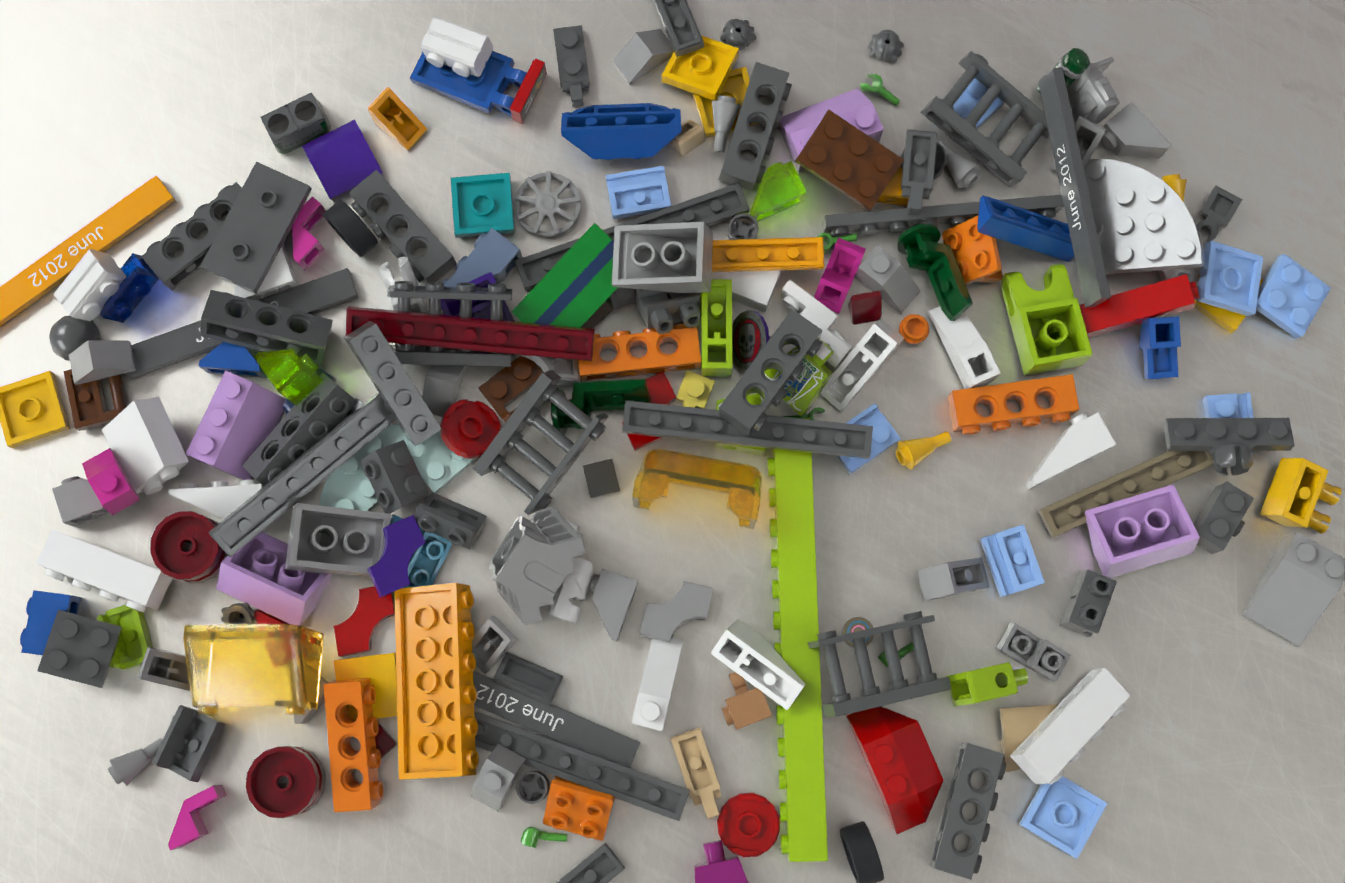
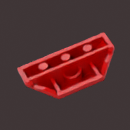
[846,706,944,834]

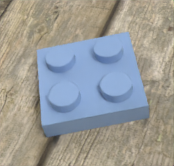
[1196,241,1263,316]
[1256,254,1331,338]
[1019,776,1108,859]

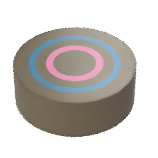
[842,617,874,648]

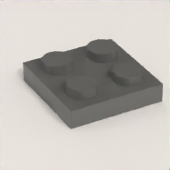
[37,610,123,688]

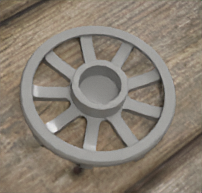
[514,171,581,237]

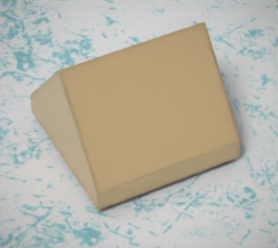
[670,120,706,157]

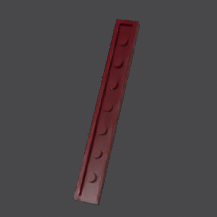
[345,306,595,361]

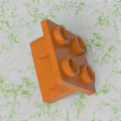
[942,216,1003,285]
[543,776,615,841]

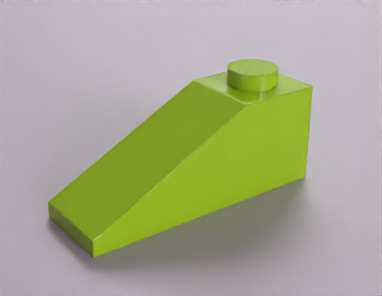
[701,279,732,377]

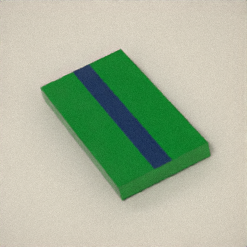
[511,223,618,328]

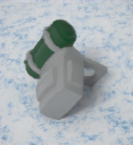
[1037,48,1120,124]

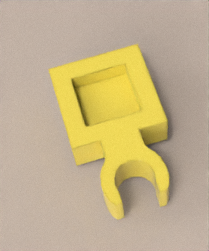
[676,370,715,409]

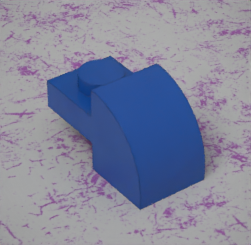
[1139,316,1181,379]

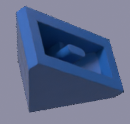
[199,342,268,378]

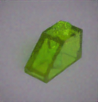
[750,161,807,223]
[253,349,323,405]

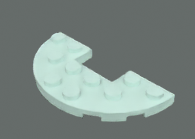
[319,424,478,511]

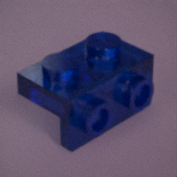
[100,253,159,323]

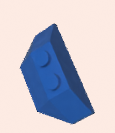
[561,103,681,160]

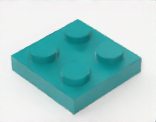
[451,173,515,238]

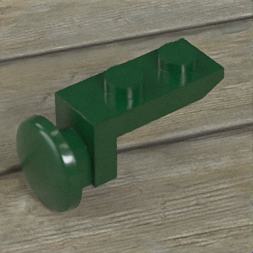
[897,224,973,321]
[551,379,651,435]

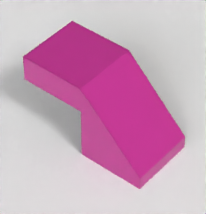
[292,196,326,271]
[814,238,866,314]
[168,784,227,851]

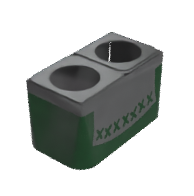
[260,93,331,154]

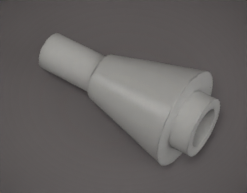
[712,96,741,153]
[938,140,980,188]
[108,738,162,786]

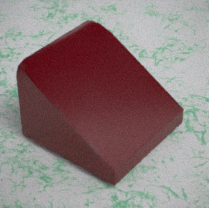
[848,290,882,325]

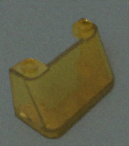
[632,449,762,529]
[183,624,324,715]

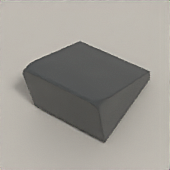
[583,459,620,498]

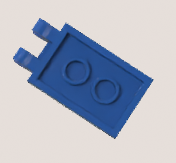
[410,51,527,116]

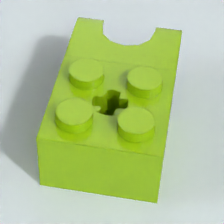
[1001,264,1093,376]

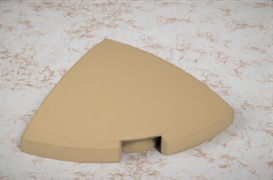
[999,704,1058,772]

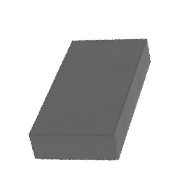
[493,652,563,706]

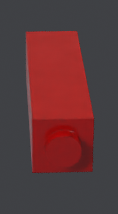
[1079,274,1199,338]

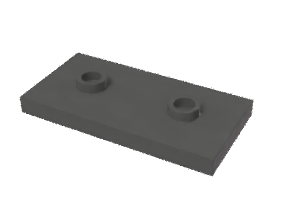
[200,161,312,294]

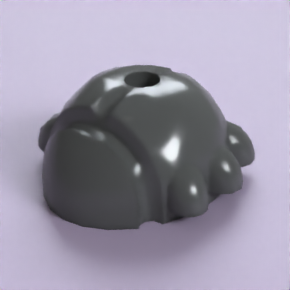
[720,19,756,50]
[868,30,904,63]
[221,603,257,638]

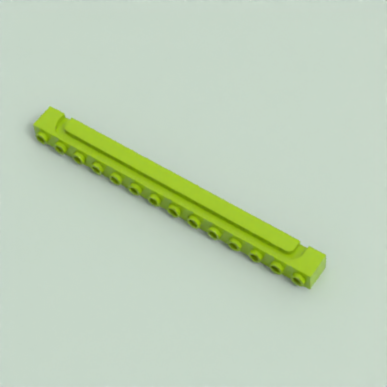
[767,418,828,862]

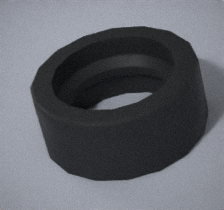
[323,199,378,257]
[840,821,884,883]

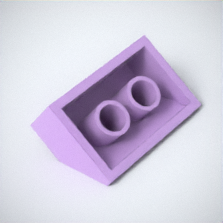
[779,88,884,172]
[186,371,286,480]
[1085,484,1200,578]
[216,532,332,628]

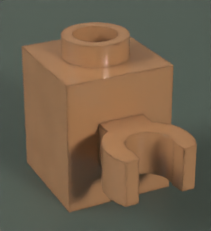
[721,672,772,730]

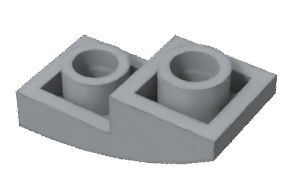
[996,622,1071,682]

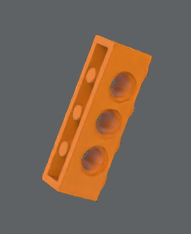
[578,324,701,382]
[947,374,1080,435]
[323,678,384,812]

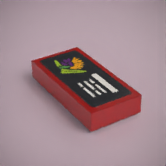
[510,58,547,124]

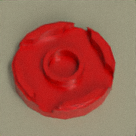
[440,399,501,459]
[717,793,780,857]

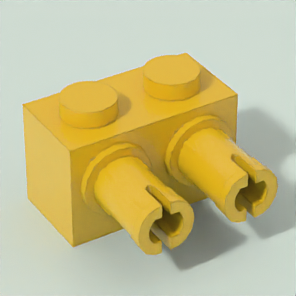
[1260,458,1342,534]

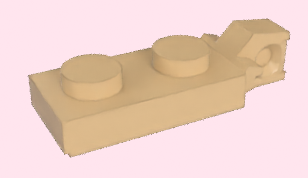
[670,728,722,819]

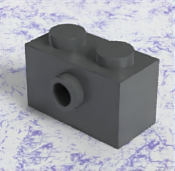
[1193,481,1254,554]

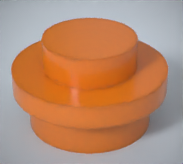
[899,314,929,344]

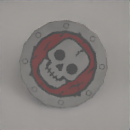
[732,310,772,371]

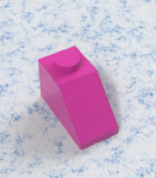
[82,448,140,516]

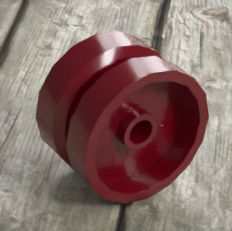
[150,511,227,583]
[245,746,326,818]

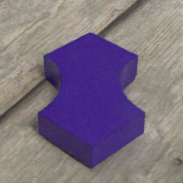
[367,515,426,598]

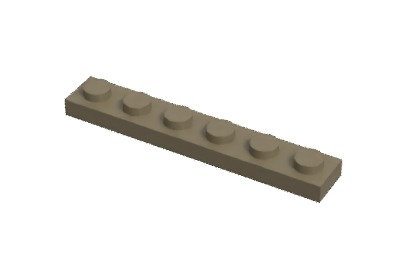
[1038,451,1214,538]

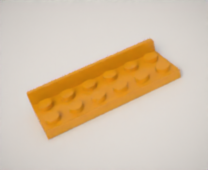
[394,583,479,780]

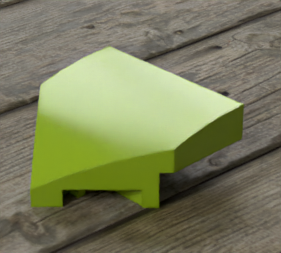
[97,604,153,670]

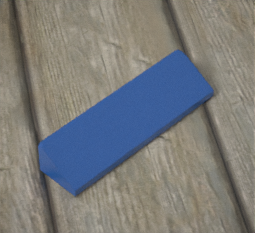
[977,195,1075,262]

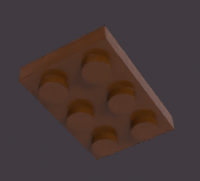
[794,110,904,211]

